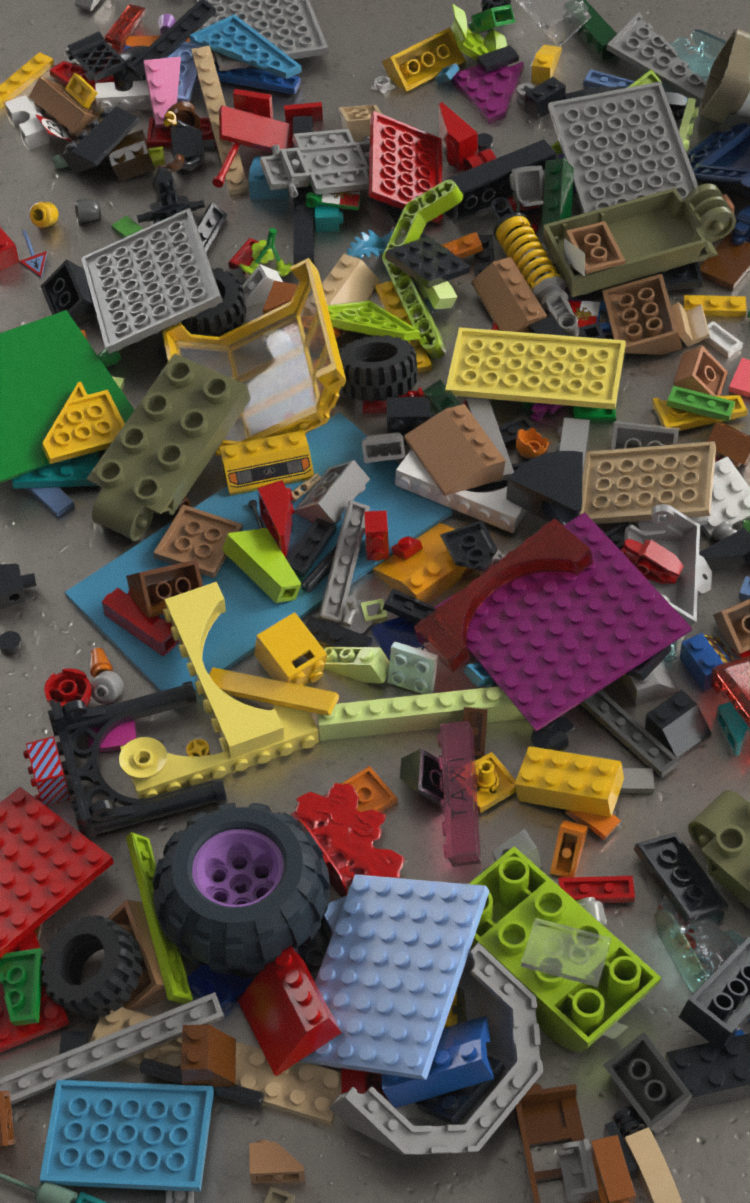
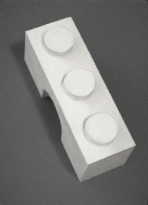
[95,80,152,113]
[5,95,50,150]

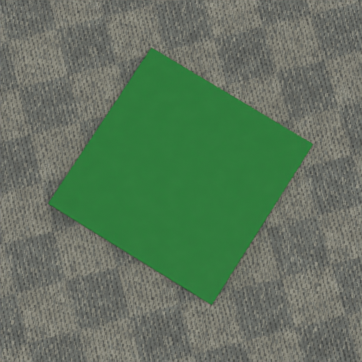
[0,310,134,483]

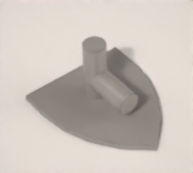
[338,595,380,634]

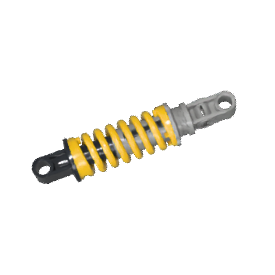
[491,197,579,337]

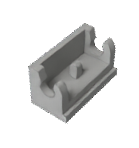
[558,1139,598,1203]

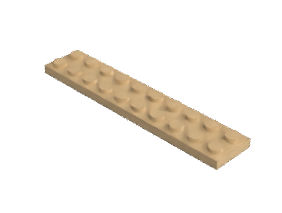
[89,1007,341,1126]

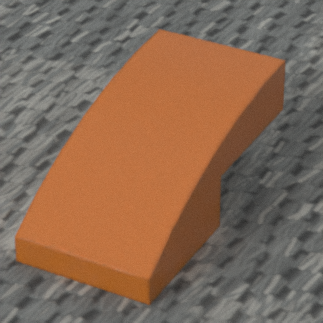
[566,810,621,840]

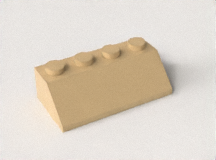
[306,254,380,336]

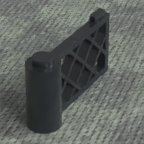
[64,31,128,82]

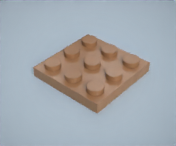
[153,505,243,578]

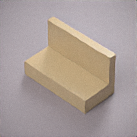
[672,302,710,347]

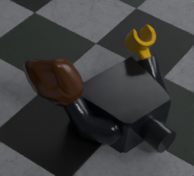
[158,111,215,173]

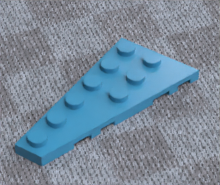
[189,14,301,79]

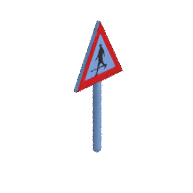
[19,230,48,278]

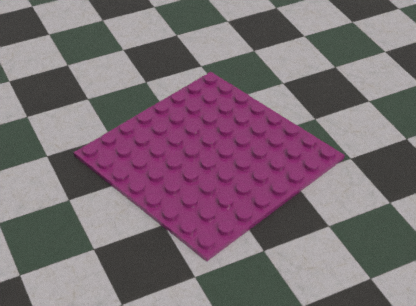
[434,512,692,731]

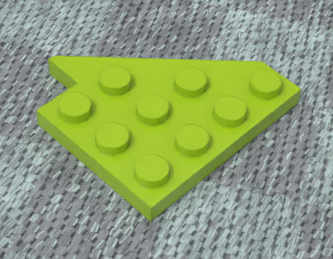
[327,300,420,342]

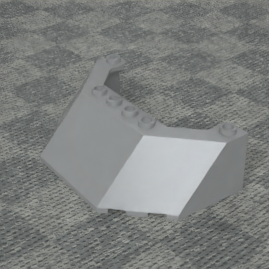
[329,943,543,1155]

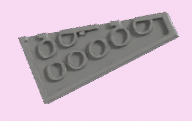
[606,12,706,104]

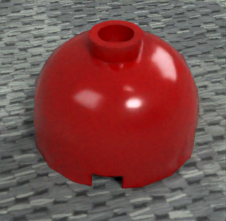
[44,668,92,708]

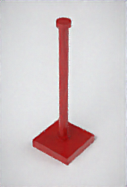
[212,89,273,188]

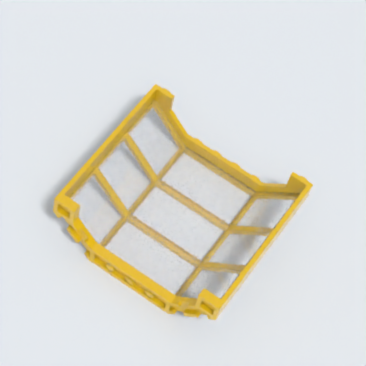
[162,258,346,456]

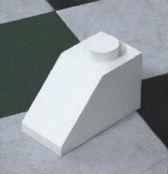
[242,264,283,307]

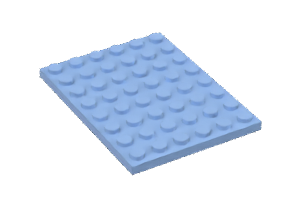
[299,874,489,1080]

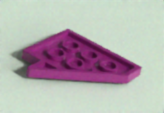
[451,62,524,124]

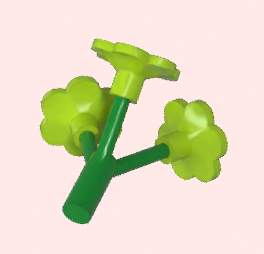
[239,228,293,277]

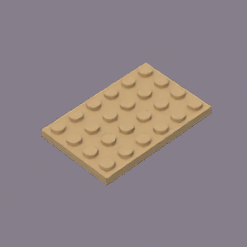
[580,441,716,524]

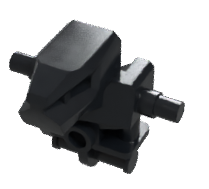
[137,167,205,224]

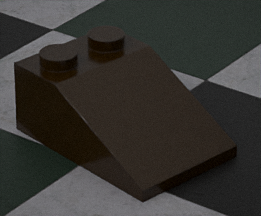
[109,129,155,182]

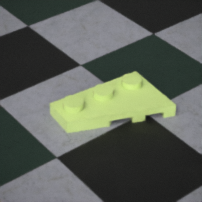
[679,98,699,152]

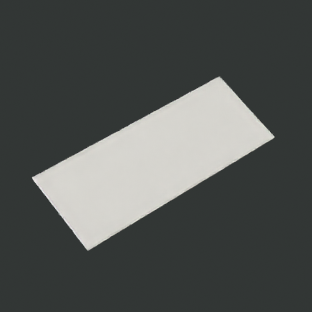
[564,238,585,275]

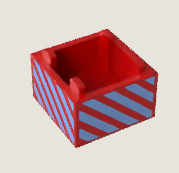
[23,736,71,807]

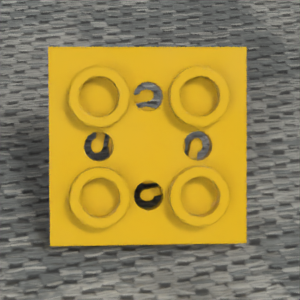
[453,752,516,813]

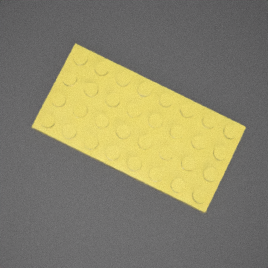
[445,327,626,409]

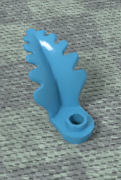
[346,230,394,259]

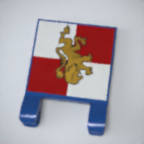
[567,300,612,333]

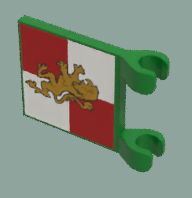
[305,181,361,211]

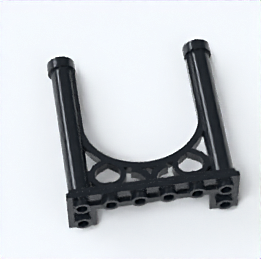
[48,681,227,841]

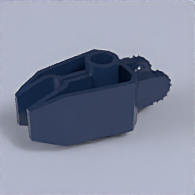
[731,206,750,245]

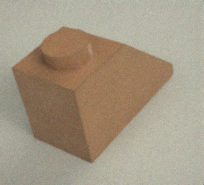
[249,1140,305,1185]

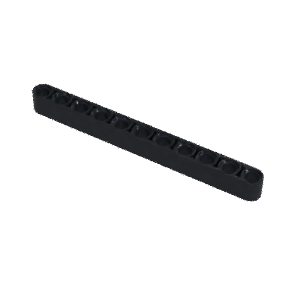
[293,116,314,265]

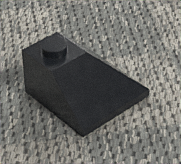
[400,748,455,810]

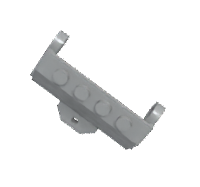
[624,504,712,626]

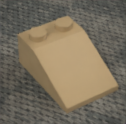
[339,104,382,142]

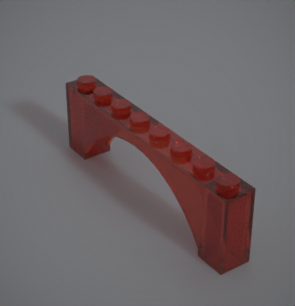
[414,519,594,673]

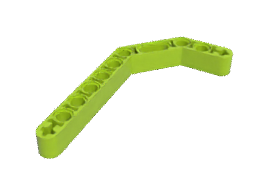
[382,179,463,359]

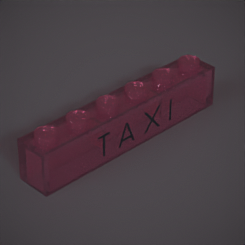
[437,721,481,867]

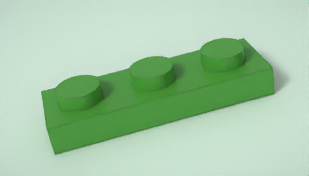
[667,386,735,422]

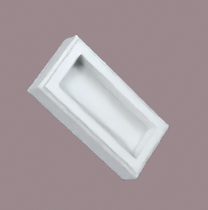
[704,321,743,358]

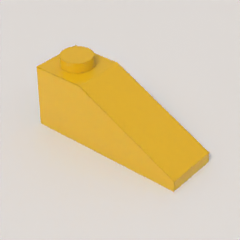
[531,44,562,84]

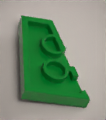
[0,948,44,1026]

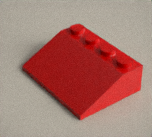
[238,946,342,1076]

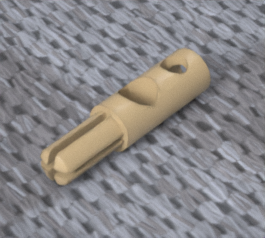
[291,473,321,502]

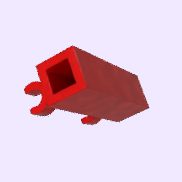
[102,587,179,657]

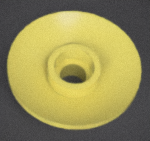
[119,737,167,779]

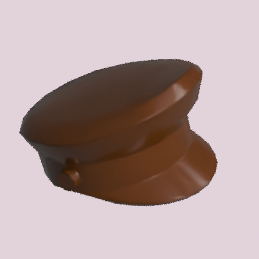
[164,101,201,129]

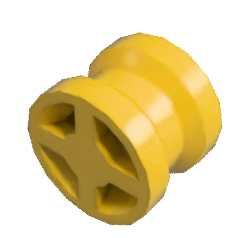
[186,739,211,757]

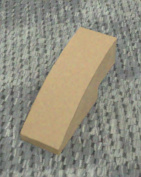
[624,1127,682,1203]

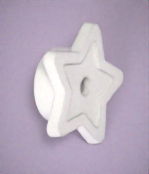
[371,76,395,95]

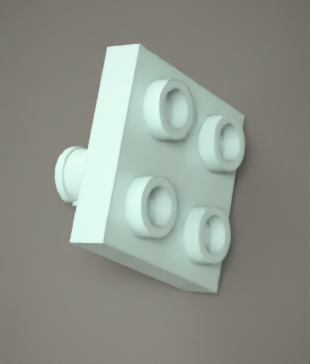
[387,642,438,694]

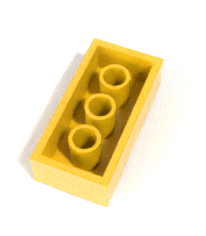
[515,746,624,817]

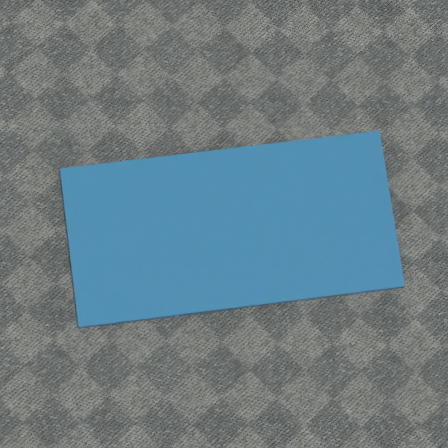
[65,412,452,693]

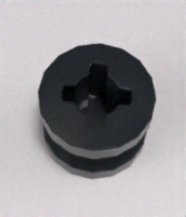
[612,1106,645,1139]

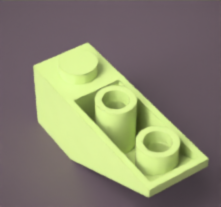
[324,647,390,683]

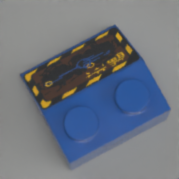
[680,633,744,692]

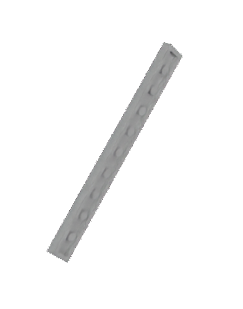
[0,992,225,1105]

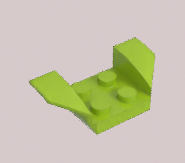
[451,4,507,61]

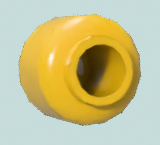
[29,202,59,228]

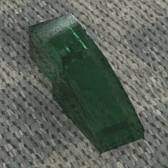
[423,379,461,414]

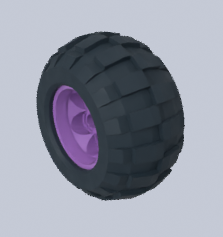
[153,803,330,975]

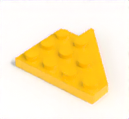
[42,382,125,464]

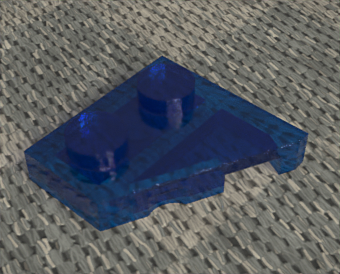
[187,964,254,1014]

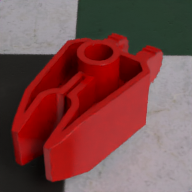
[620,539,684,584]

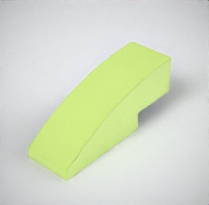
[414,279,457,310]

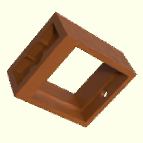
[590,1135,636,1203]

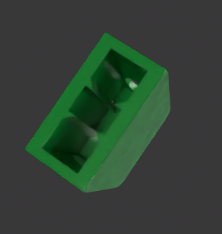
[468,4,516,33]

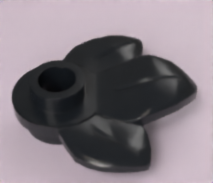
[531,717,574,751]

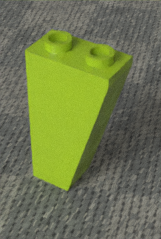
[222,528,301,603]

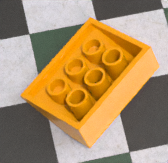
[373,523,475,604]

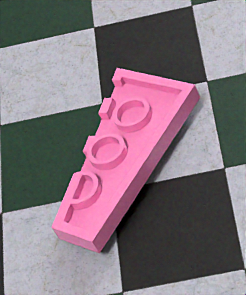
[144,57,181,129]

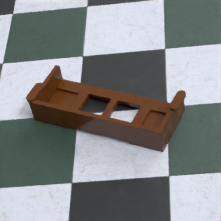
[514,1084,599,1203]

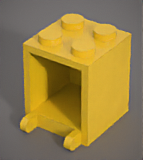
[254,612,327,686]

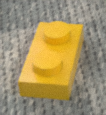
[65,73,98,109]

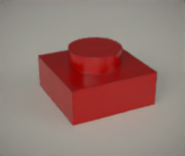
[391,536,423,560]

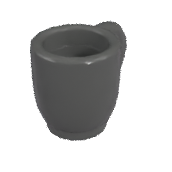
[75,199,101,223]

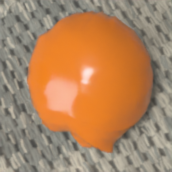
[516,427,551,459]

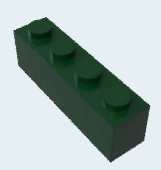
[563,0,617,60]
[541,158,574,235]

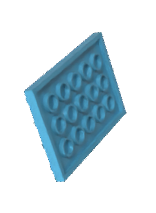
[39,1080,214,1192]

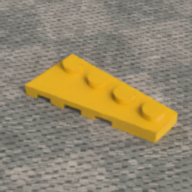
[652,395,747,431]

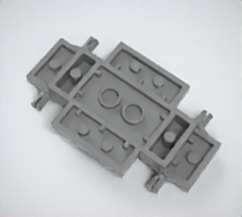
[260,129,370,198]

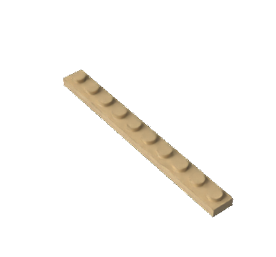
[191,46,248,195]

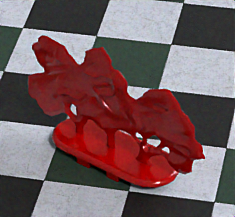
[294,783,405,898]

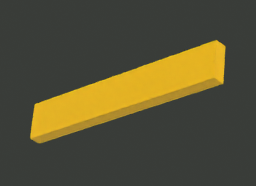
[209,667,339,716]

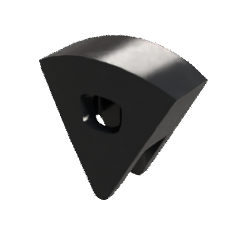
[506,451,583,528]

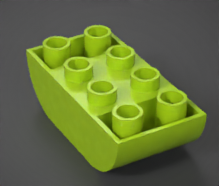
[469,846,661,1052]

